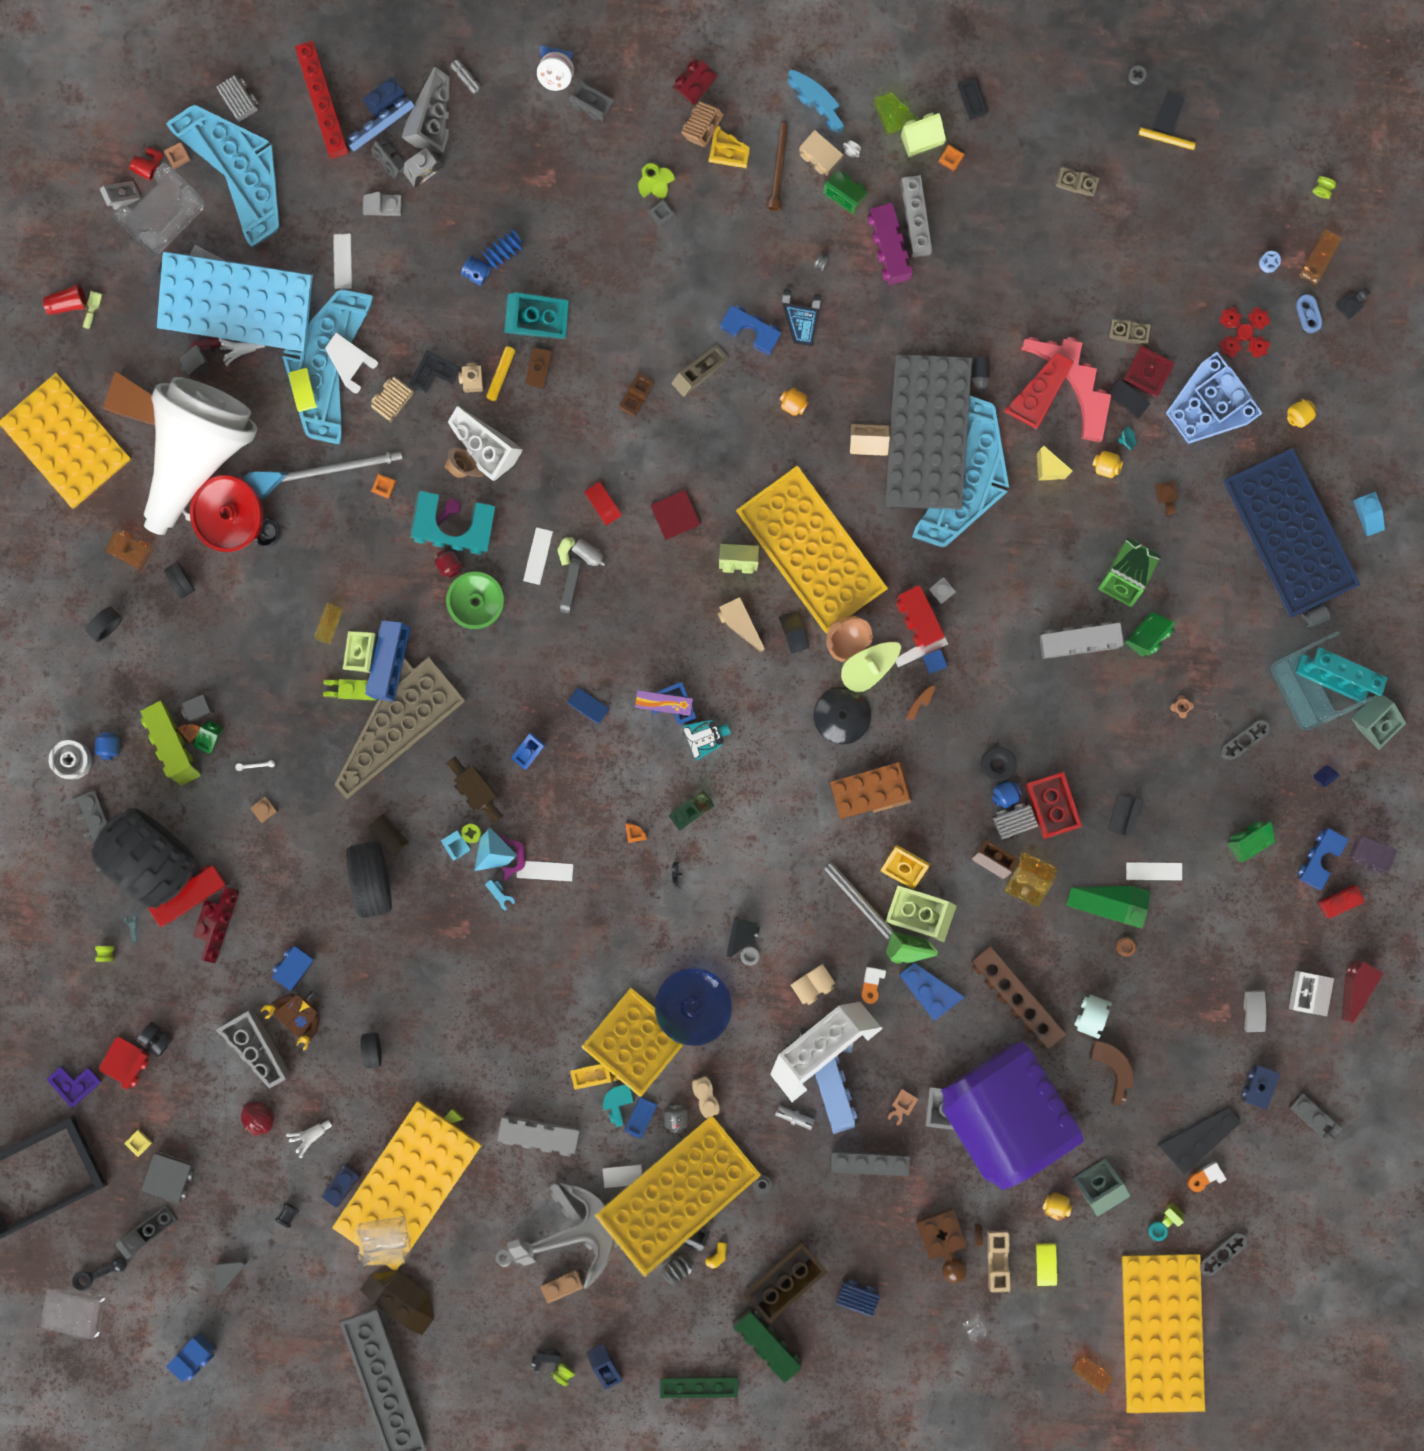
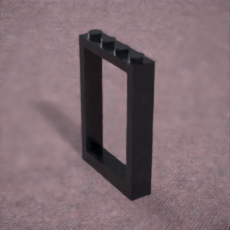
[0,1116,107,1239]

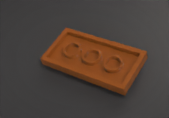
[830,762,912,819]

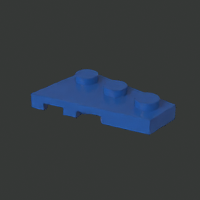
[899,963,965,1021]

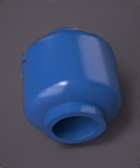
[94,733,121,760]
[992,780,1022,809]

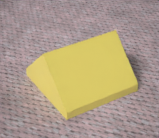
[1037,445,1072,481]

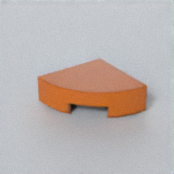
[177,724,200,743]
[625,823,647,843]

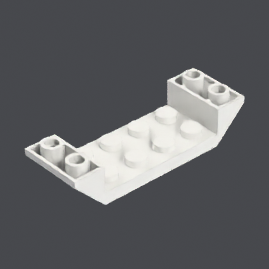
[770,1002,882,1102]

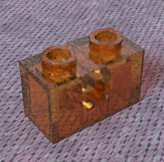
[104,530,153,570]

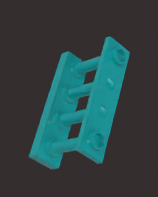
[1294,647,1388,703]

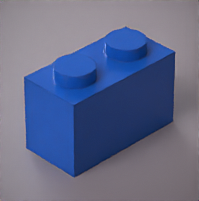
[272,946,315,991]

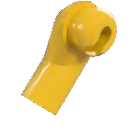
[705,1242,727,1268]

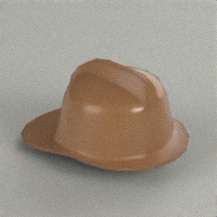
[444,447,485,478]

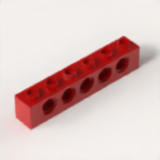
[295,40,349,159]

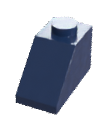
[586,1343,623,1390]

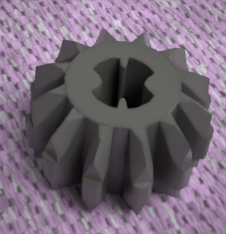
[662,1253,695,1284]

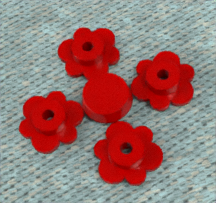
[1219,307,1270,358]

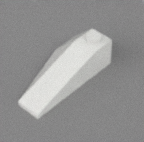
[448,406,523,481]

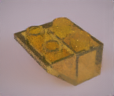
[1004,853,1058,908]

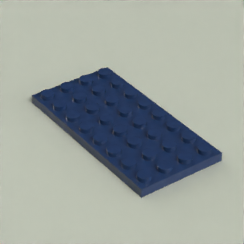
[1223,448,1361,618]

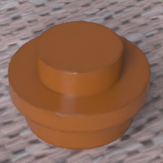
[1116,937,1136,957]

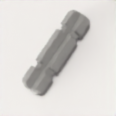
[451,59,481,93]

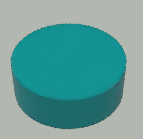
[1148,1221,1168,1241]

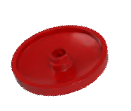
[190,475,263,552]

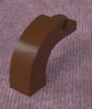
[1089,1040,1134,1106]

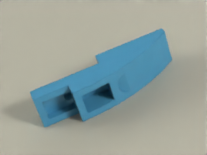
[787,70,844,134]

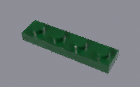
[660,1377,738,1399]

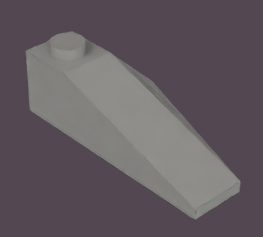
[402,67,449,153]

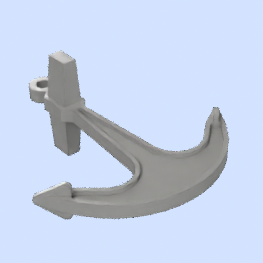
[495,1183,615,1289]

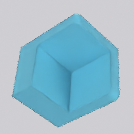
[441,830,470,860]

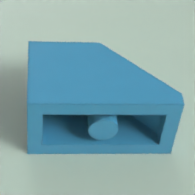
[244,471,288,501]
[1353,492,1385,537]

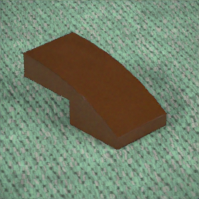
[618,373,655,418]

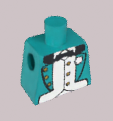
[683,720,731,761]

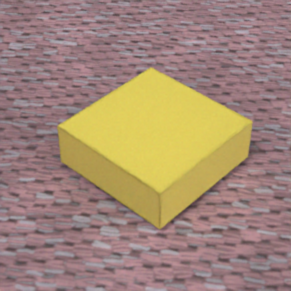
[124,1129,153,1157]

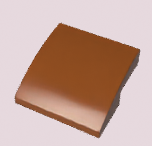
[904,686,936,722]

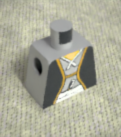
[403,148,444,188]

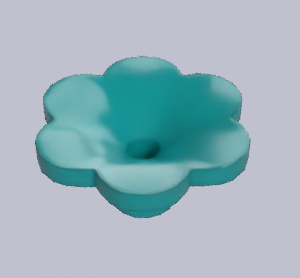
[1118,426,1137,450]

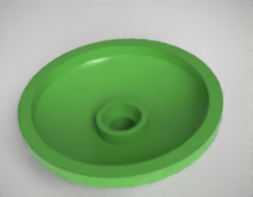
[446,572,504,629]

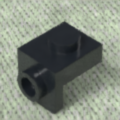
[531,1348,561,1373]

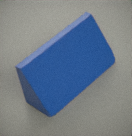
[567,688,610,725]

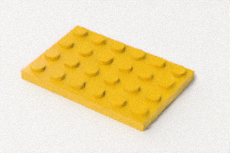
[0,373,131,509]

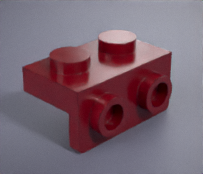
[672,59,718,105]

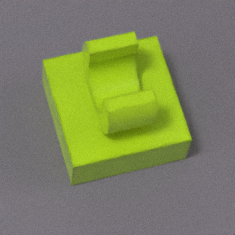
[1162,1201,1185,1227]

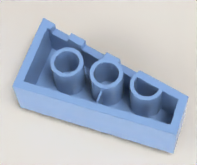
[815,1055,857,1134]

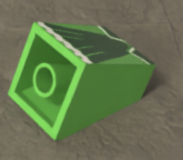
[1098,537,1161,607]

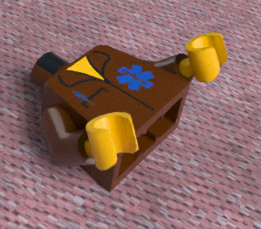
[260,990,320,1050]

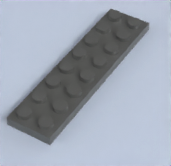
[339,1308,427,1451]

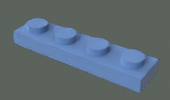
[345,97,415,151]

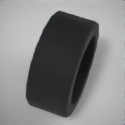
[85,606,122,642]

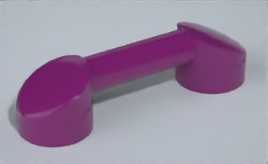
[426,499,461,542]

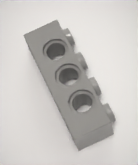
[900,175,932,257]

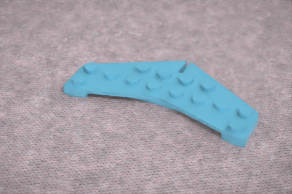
[166,105,280,248]
[282,290,373,445]
[912,396,1009,547]

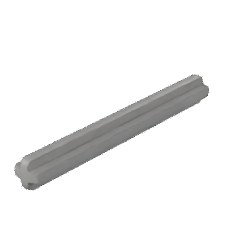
[825,863,894,939]

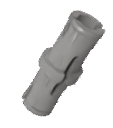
[775,1104,815,1130]

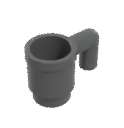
[1302,603,1331,628]

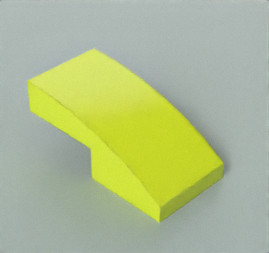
[288,368,317,412]
[1036,1243,1057,1286]

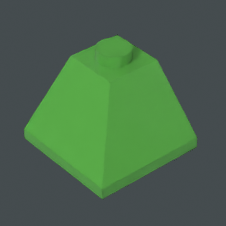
[886,931,938,964]

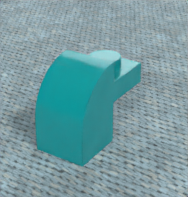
[603,1084,634,1127]

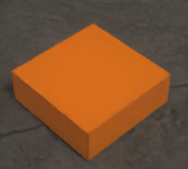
[938,145,965,171]
[371,474,396,499]

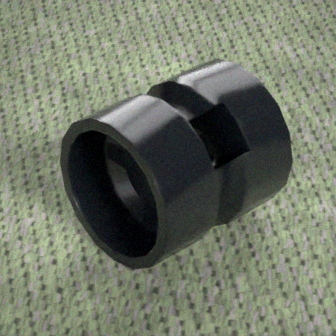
[136,1021,174,1057]

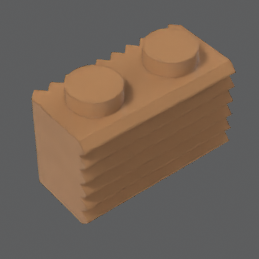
[681,101,724,148]
[541,1268,584,1303]

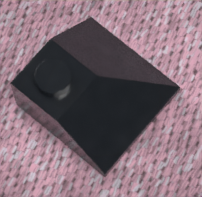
[726,918,760,957]

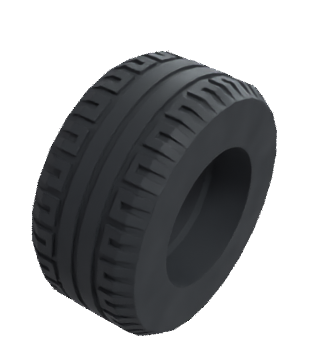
[346,841,392,918]

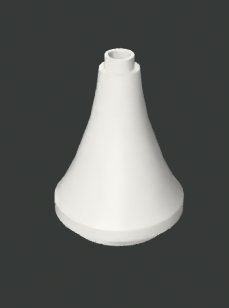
[144,377,257,535]

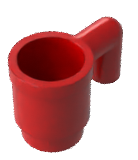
[130,146,163,181]

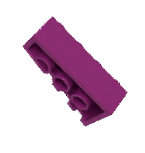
[867,203,913,285]

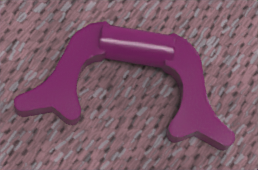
[500,833,526,881]

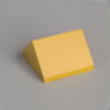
[880,845,930,890]

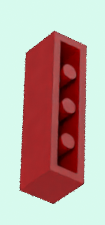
[148,865,228,927]

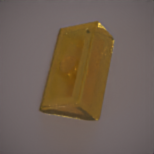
[314,603,343,644]

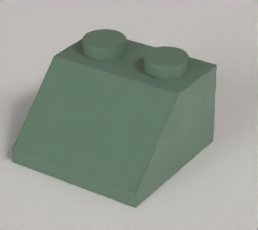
[1351,694,1406,750]
[1073,1158,1130,1217]

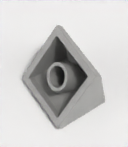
[926,1088,954,1130]

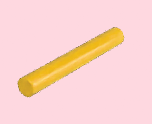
[1138,127,1195,150]

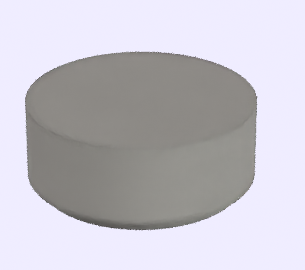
[740,946,760,966]

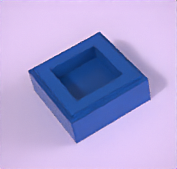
[922,649,947,674]

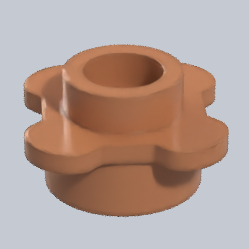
[1170,695,1194,718]

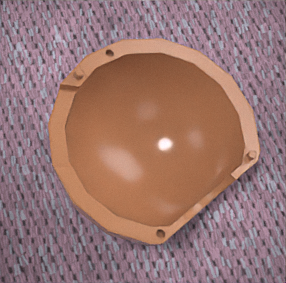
[826,616,873,662]

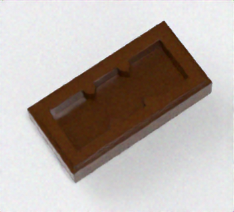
[525,347,552,389]

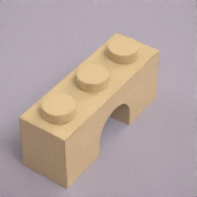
[987,1230,1010,1292]

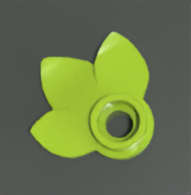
[638,163,675,198]

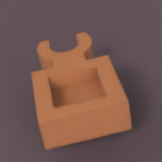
[887,1089,918,1125]

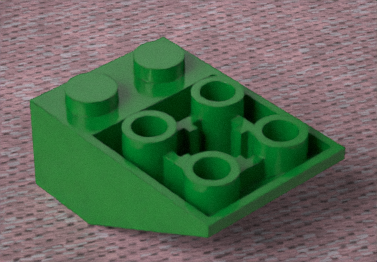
[1125,612,1176,657]
[1227,821,1275,863]

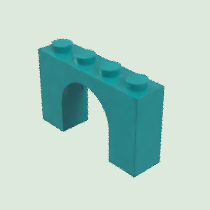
[409,491,495,555]

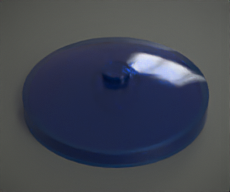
[654,968,732,1046]

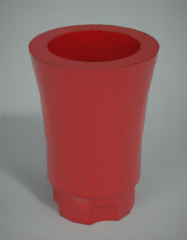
[42,283,87,315]

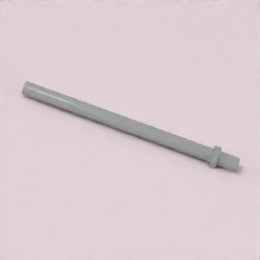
[281,452,403,482]

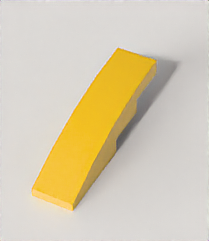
[570,1063,620,1090]

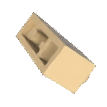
[717,597,765,652]

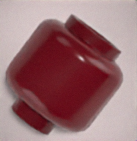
[434,548,463,578]

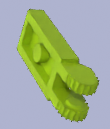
[323,679,377,701]

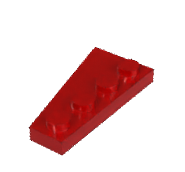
[1004,352,1074,429]

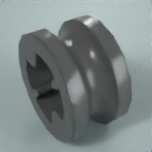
[1128,66,1147,85]
[814,252,830,271]

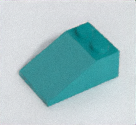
[504,292,569,339]

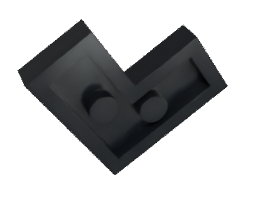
[409,350,461,393]

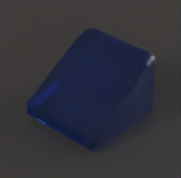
[1313,765,1340,787]

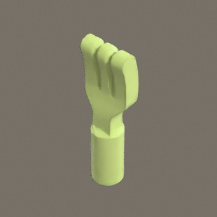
[83,291,102,329]

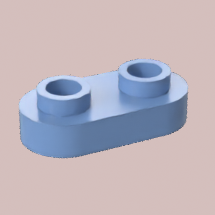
[1296,295,1322,333]

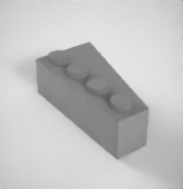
[1039,622,1124,659]
[216,1009,291,1088]
[497,1115,580,1156]

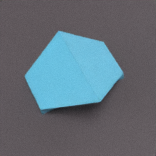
[474,828,517,871]

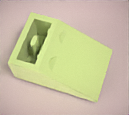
[719,544,759,574]

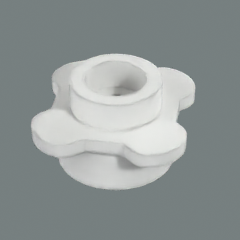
[843,140,861,157]

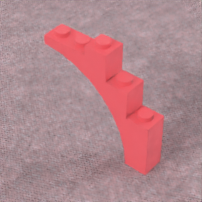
[1021,337,1111,442]

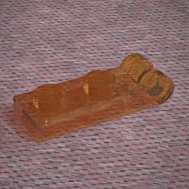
[1299,229,1342,286]

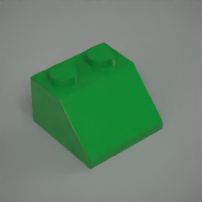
[823,171,868,215]

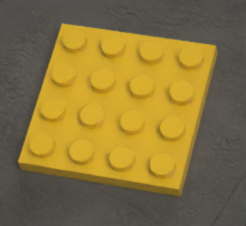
[582,988,690,1097]

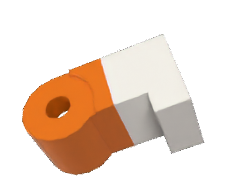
[861,966,886,1004]
[1187,1161,1226,1192]

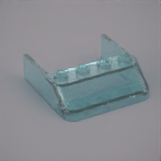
[1271,631,1373,731]

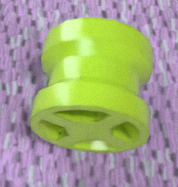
[1313,176,1336,199]
[461,824,481,843]
[95,946,115,962]
[551,1362,576,1387]

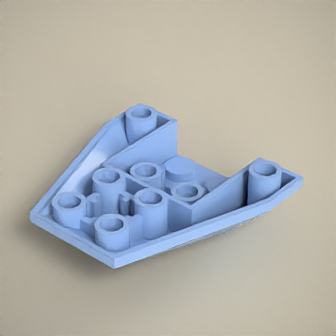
[1166,351,1262,444]

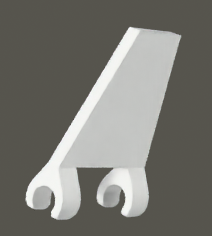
[325,333,378,394]

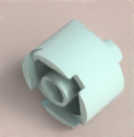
[1075,994,1112,1039]

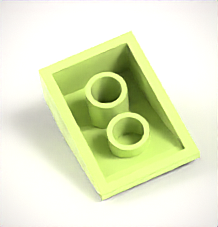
[885,886,957,942]

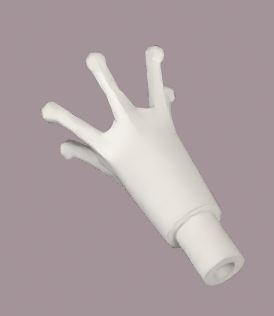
[219,338,265,366]
[286,1120,332,1158]

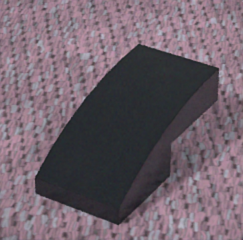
[1107,379,1150,419]

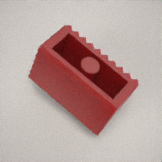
[1318,885,1365,918]

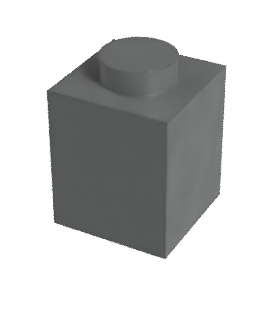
[181,695,213,722]

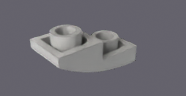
[1243,990,1266,1032]

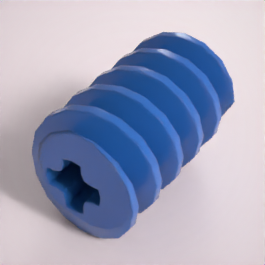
[481,229,523,269]

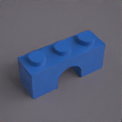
[720,305,781,356]
[1297,828,1349,890]

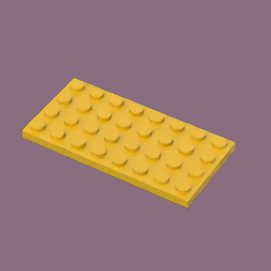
[736,466,888,634]
[332,1100,482,1270]
[595,1116,761,1276]
[1122,1254,1205,1413]

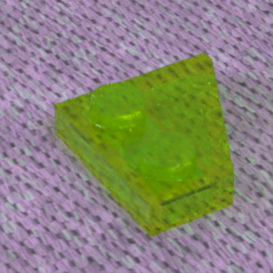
[873,92,921,135]

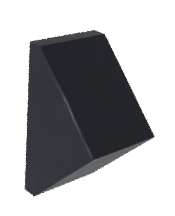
[779,612,809,654]

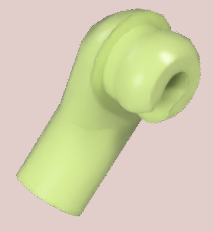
[558,537,575,566]

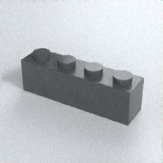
[830,1151,910,1176]

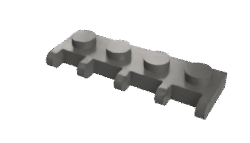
[70,791,108,872]

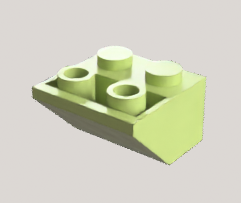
[901,113,946,157]

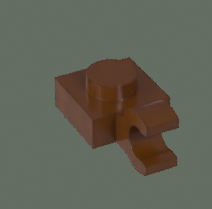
[1155,481,1178,516]

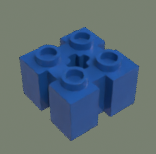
[166,1332,216,1383]

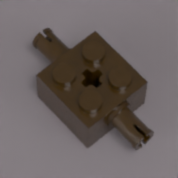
[446,756,503,823]

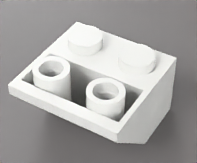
[1289,971,1334,1016]

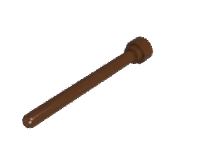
[766,121,788,211]

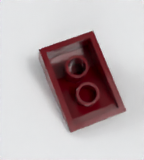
[1341,960,1383,1023]

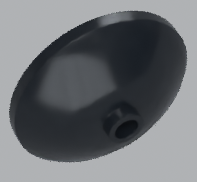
[813,687,871,745]

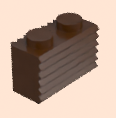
[971,839,1018,879]

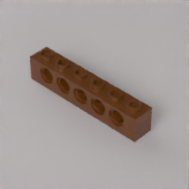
[971,946,1066,1050]

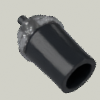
[972,357,991,393]

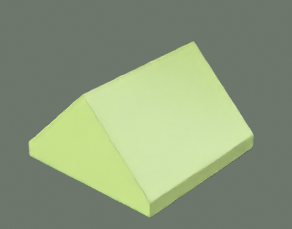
[343,631,378,673]

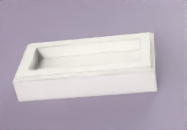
[603,1164,642,1188]

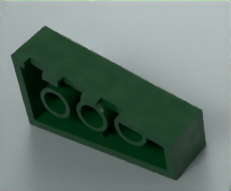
[733,1307,802,1384]

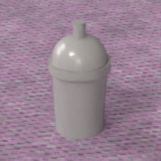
[572,538,606,566]

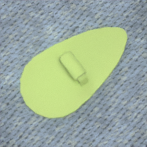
[841,642,901,692]

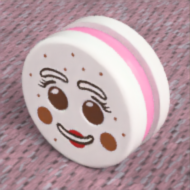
[537,52,574,91]

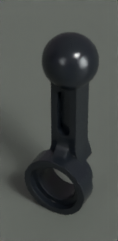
[72,1257,127,1291]

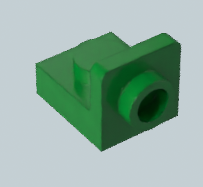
[193,721,224,754]

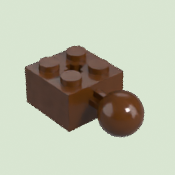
[915,1207,967,1283]

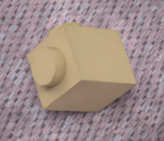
[459,363,484,393]

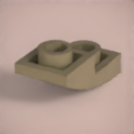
[1055,167,1099,196]
[1109,319,1152,345]

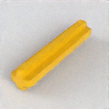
[486,346,515,401]

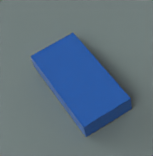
[624,1096,657,1139]

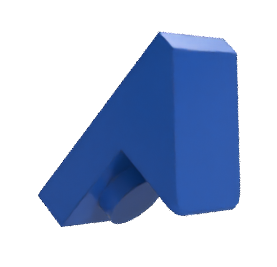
[511,732,546,770]

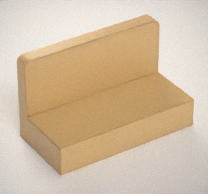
[850,424,890,455]

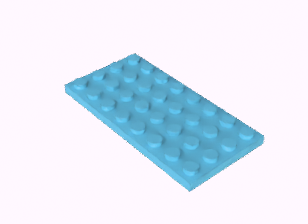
[157,251,313,352]

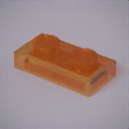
[1071,1353,1114,1394]

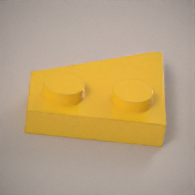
[709,126,750,168]

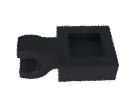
[1336,287,1371,320]

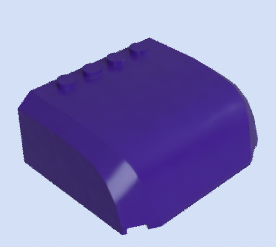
[941,1041,1084,1190]

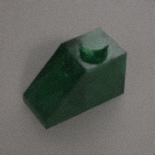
[669,790,715,831]

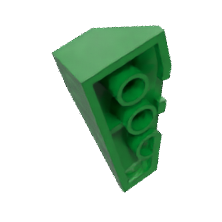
[1066,886,1151,929]

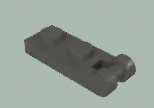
[1289,1093,1343,1144]

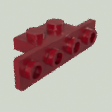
[193,887,239,963]

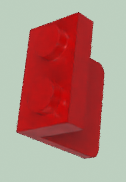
[99,1037,151,1090]

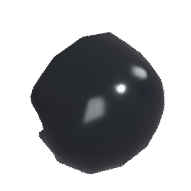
[255,518,282,547]

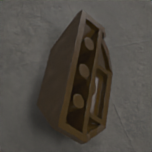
[360,1270,434,1335]

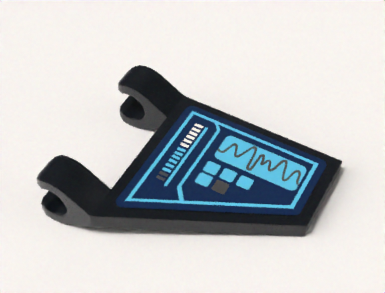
[782,289,821,347]

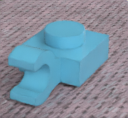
[485,880,515,911]

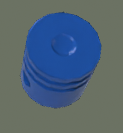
[461,255,492,286]

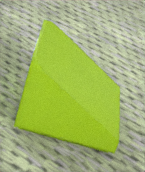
[444,1109,464,1123]

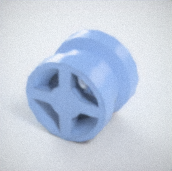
[1259,251,1281,273]

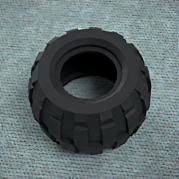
[91,808,196,908]

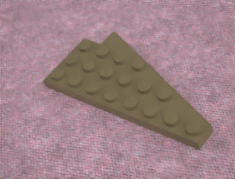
[335,657,466,800]

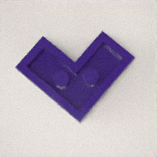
[46,1066,102,1108]

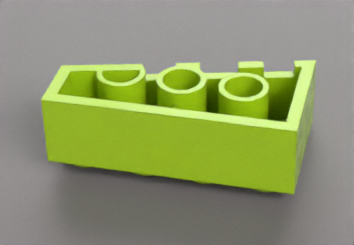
[140,701,202,786]

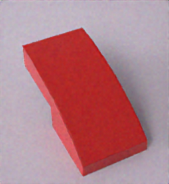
[584,481,622,526]

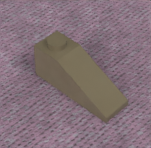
[671,345,729,397]

